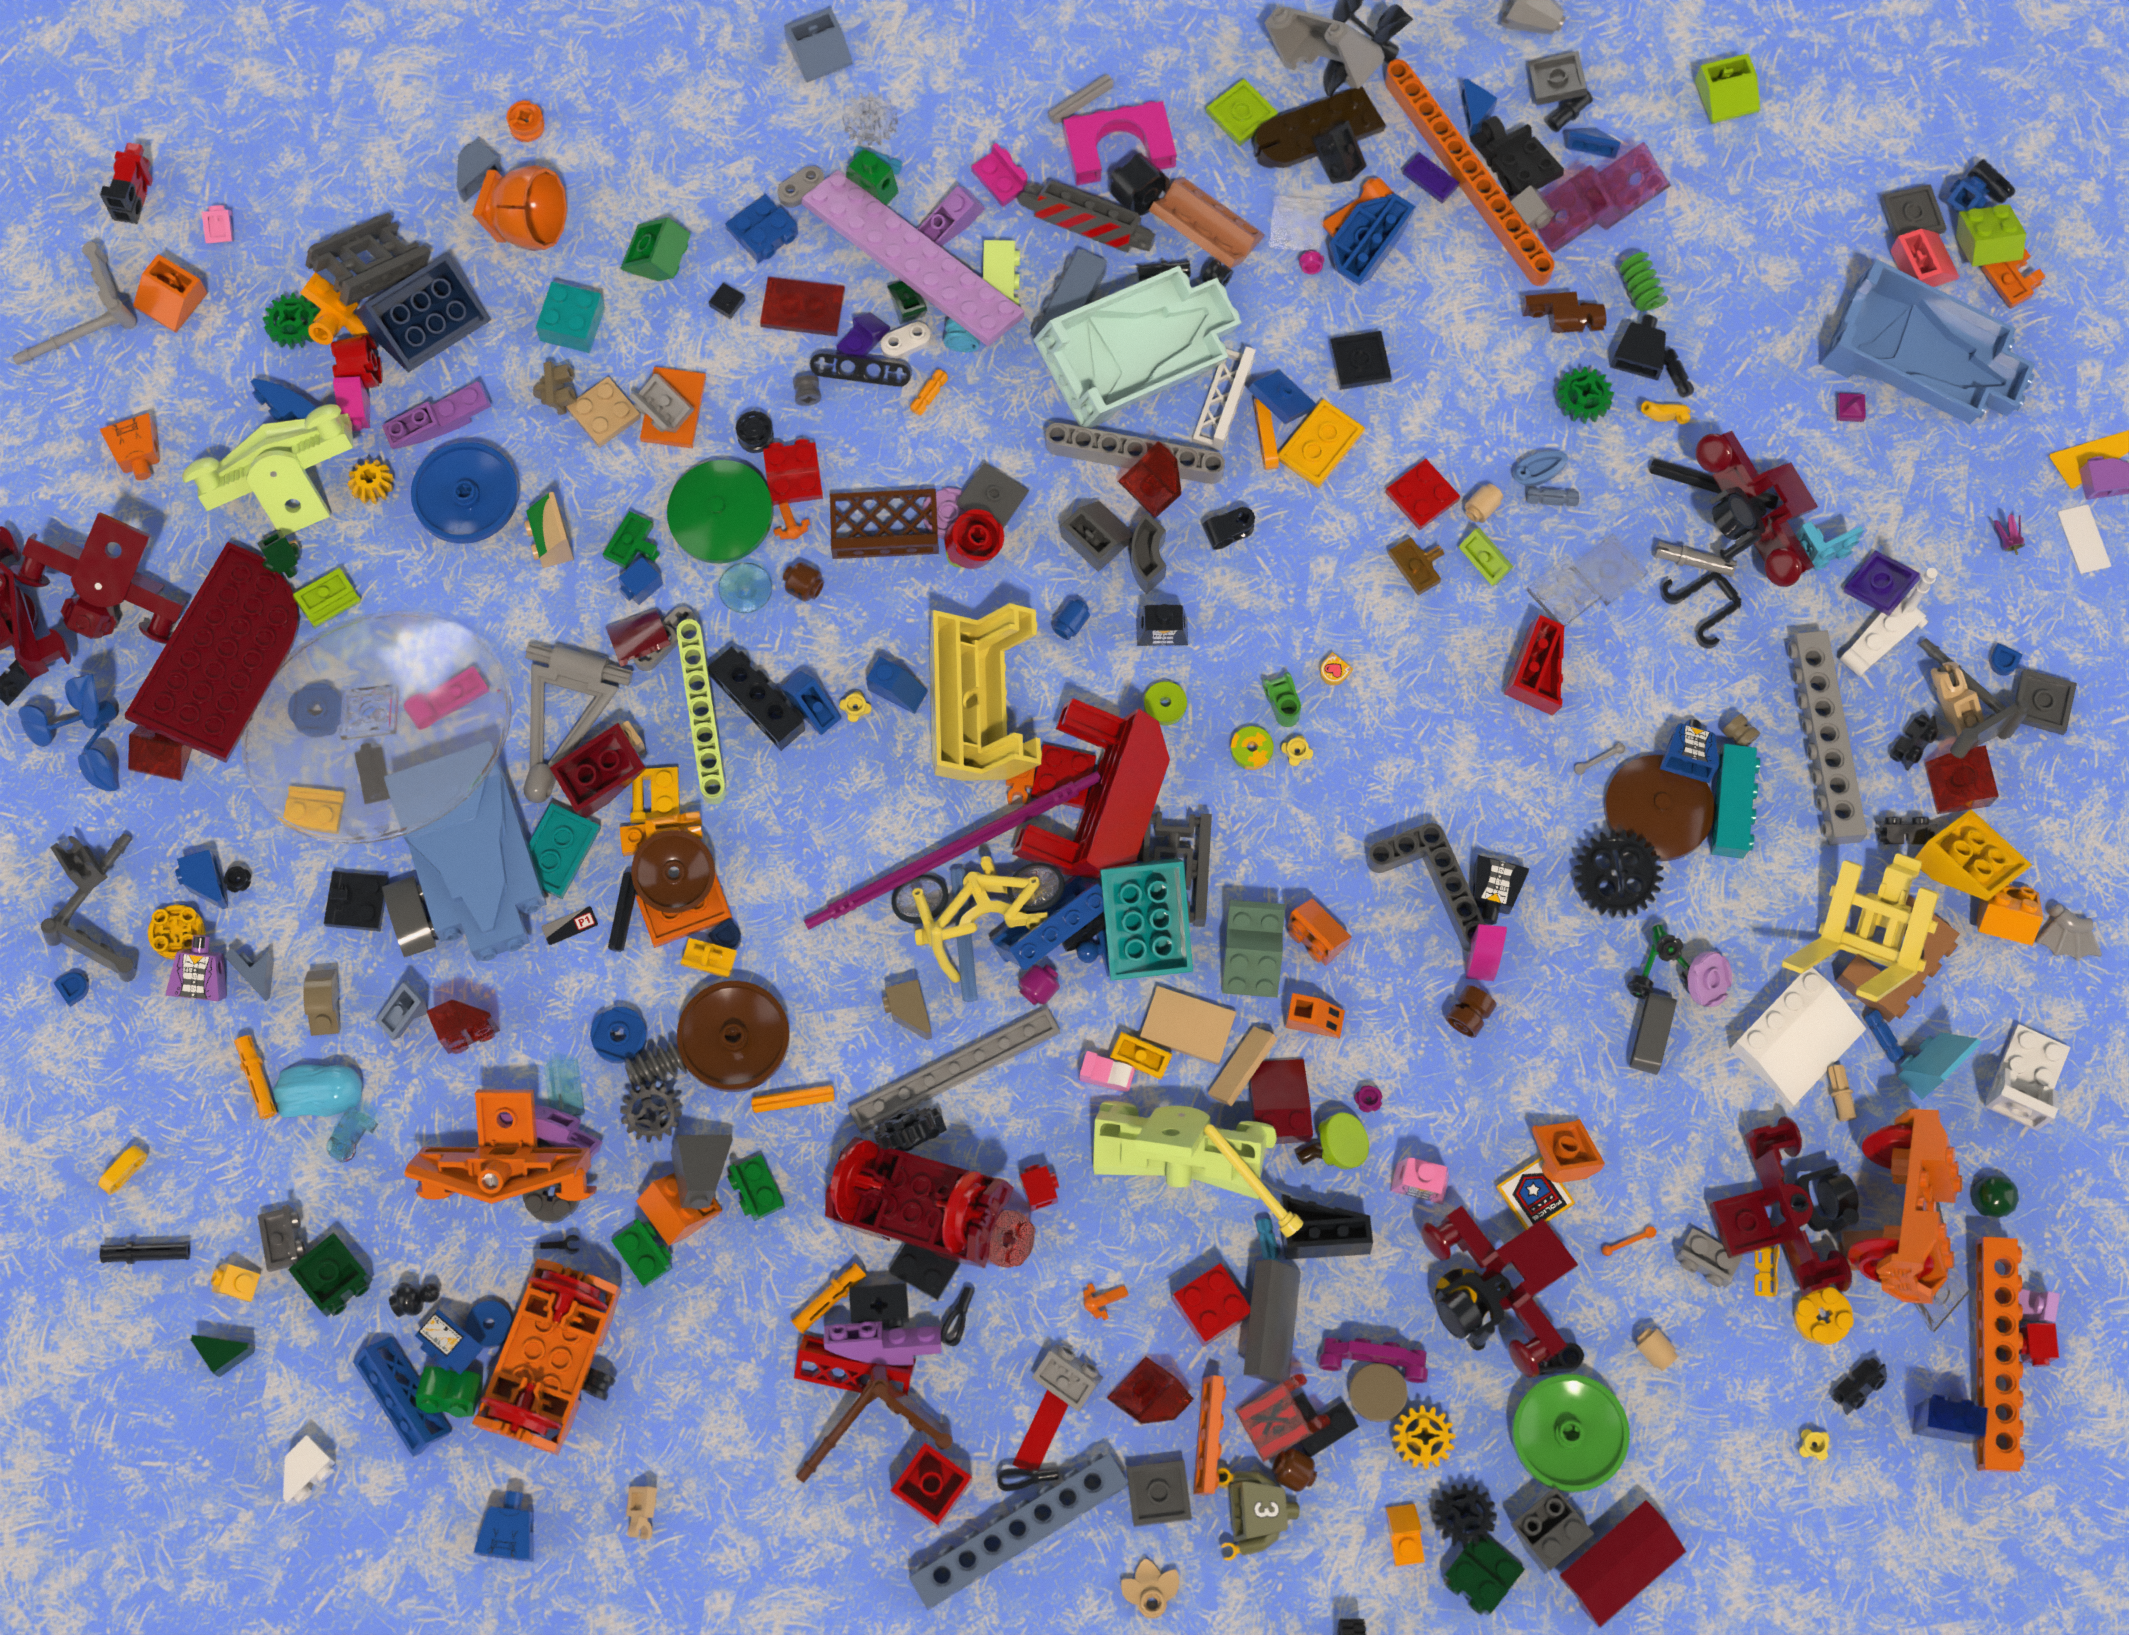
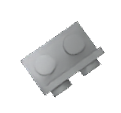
[1675,1228,1743,1288]
[1032,1344,1103,1412]

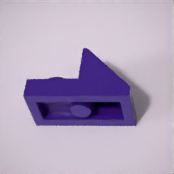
[836,312,890,364]

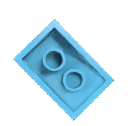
[1897,1032,1982,1100]

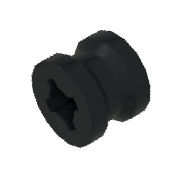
[1202,259,1233,287]
[582,1368,616,1401]

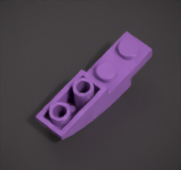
[382,381,491,449]
[499,1105,603,1159]
[824,1321,942,1365]

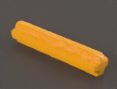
[751,1085,835,1113]

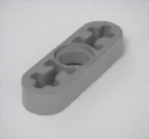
[633,607,695,671]

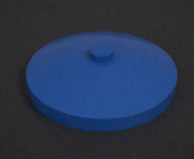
[411,442,519,544]

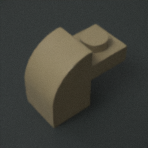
[303,969,341,1036]

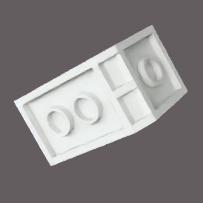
[1985,1024,2071,1131]

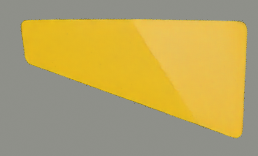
[2049,430,2129,489]

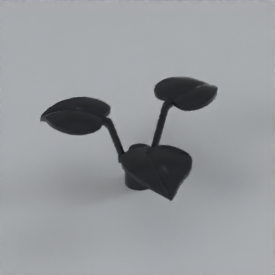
[1323,0,1413,97]

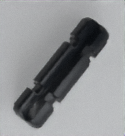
[1664,349,1694,398]

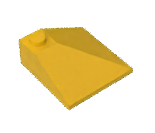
[1914,809,2032,901]

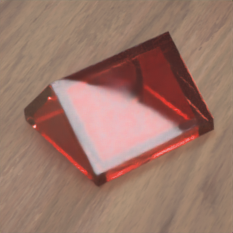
[128,725,192,782]

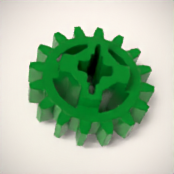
[263,293,319,350]
[1555,367,1614,424]

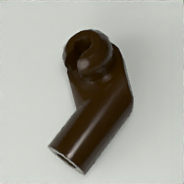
[1296,1142,1332,1166]

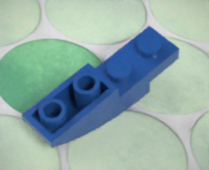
[250,378,316,422]

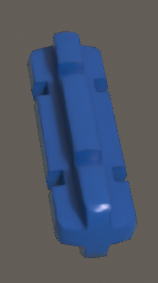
[1864,1010,1905,1063]

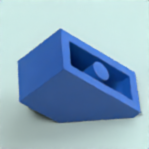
[866,656,928,714]
[780,671,841,735]
[175,849,228,909]

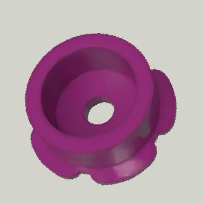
[1355,1085,1383,1113]

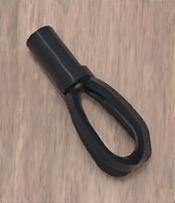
[941,1287,975,1346]
[997,1468,1059,1491]

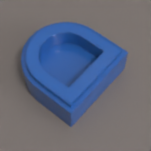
[1989,643,2023,676]
[54,972,89,1007]

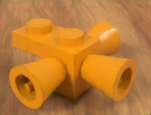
[300,272,370,345]

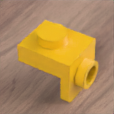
[210,1264,260,1302]

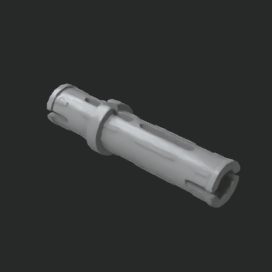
[1654,541,1737,577]

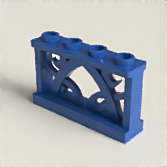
[989,876,1104,970]

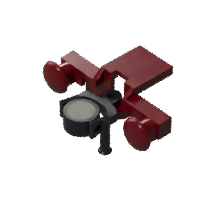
[1696,431,1818,587]

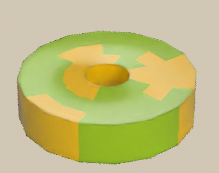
[1230,726,1274,770]

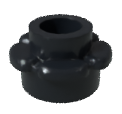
[224,866,251,893]

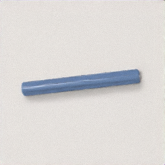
[951,868,978,1002]

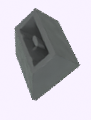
[1061,501,1134,572]
[1511,1487,1594,1574]

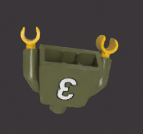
[1217,1468,1300,1560]

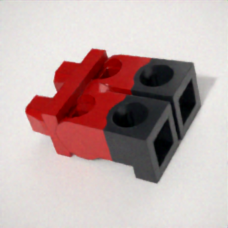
[100,142,153,224]

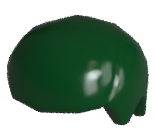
[1971,1175,2019,1218]

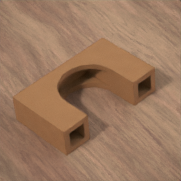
[1835,894,1960,1023]

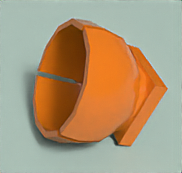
[472,165,567,251]

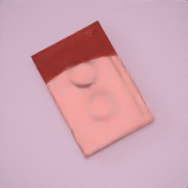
[760,277,845,337]

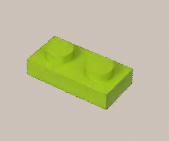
[1458,528,1514,586]

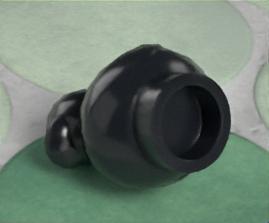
[389,1282,440,1317]

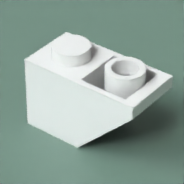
[283,1435,336,1506]

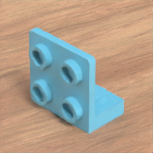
[1796,521,1864,572]

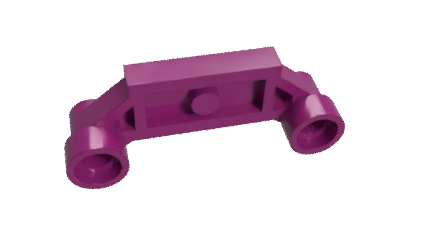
[1318,1338,1428,1383]

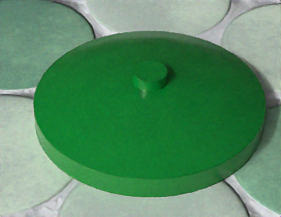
[667,460,774,564]

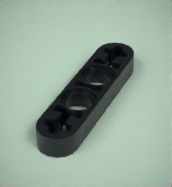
[810,351,912,387]

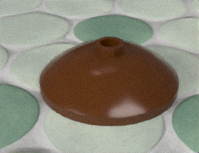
[631,830,715,913]

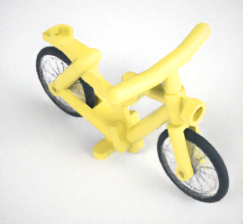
[891,856,1065,983]

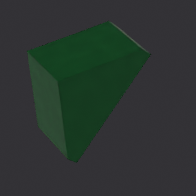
[887,281,927,325]
[191,1335,255,1377]

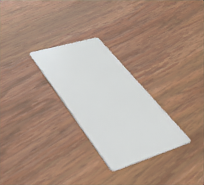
[2058,504,2111,574]

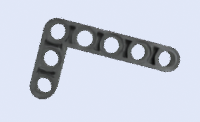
[1366,823,1486,952]

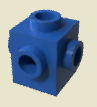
[1947,176,1989,213]

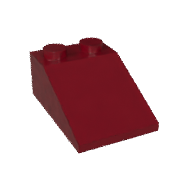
[549,723,647,818]
[1249,1059,1313,1144]

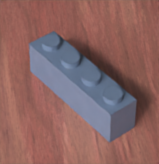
[1032,249,1107,346]

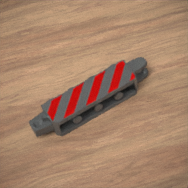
[1017,180,1156,253]

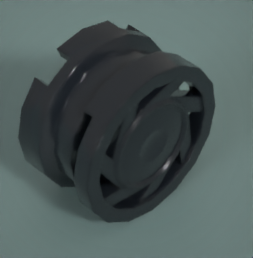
[736,411,774,453]

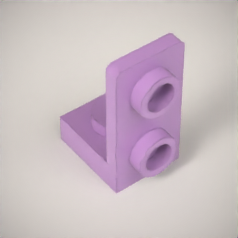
[1995,1289,2060,1323]

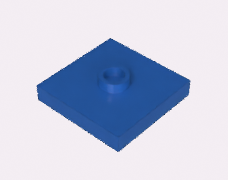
[1249,370,1317,424]

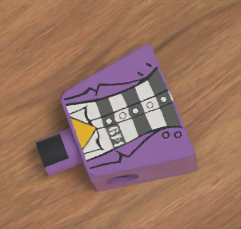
[166,935,227,1001]

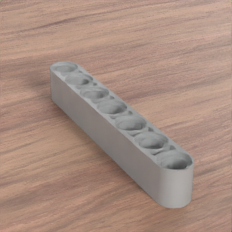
[1046,423,1225,484]

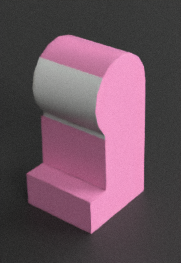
[1079,1051,1136,1092]

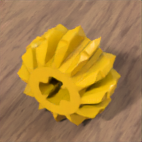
[347,458,394,505]

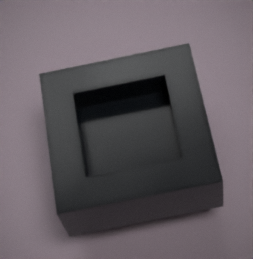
[709,282,745,320]

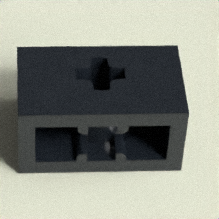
[849,1283,909,1328]

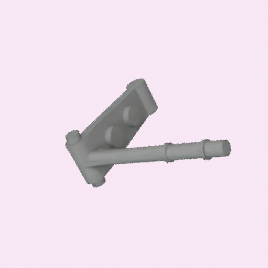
[13,241,136,365]

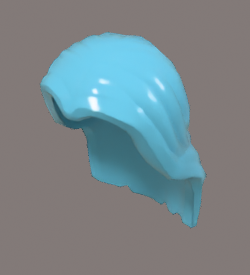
[273,1064,363,1118]

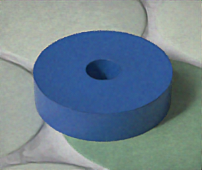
[466,1301,513,1348]

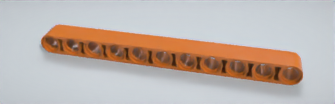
[1385,59,1555,286]

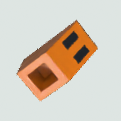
[1285,993,1345,1039]

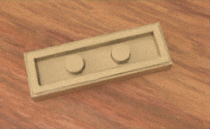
[1208,1026,1277,1107]

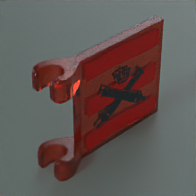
[1235,1373,1330,1462]

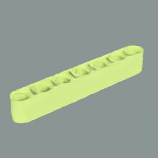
[677,619,726,805]

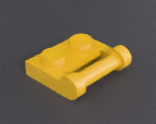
[630,767,680,824]

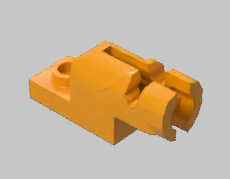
[619,811,703,856]

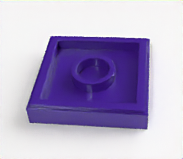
[1844,550,1921,616]

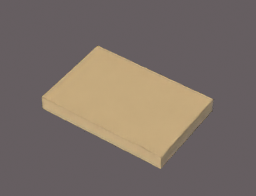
[1140,986,1236,1065]

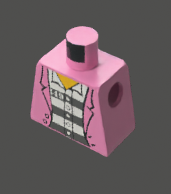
[1391,1157,1449,1205]

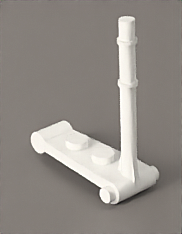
[1840,568,1937,677]

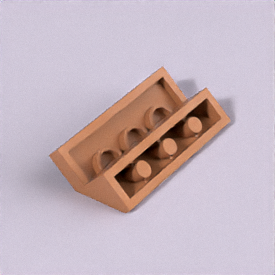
[1149,177,1265,269]

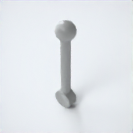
[1574,743,1625,775]

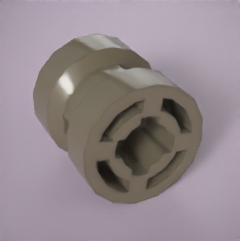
[1722,713,1761,747]

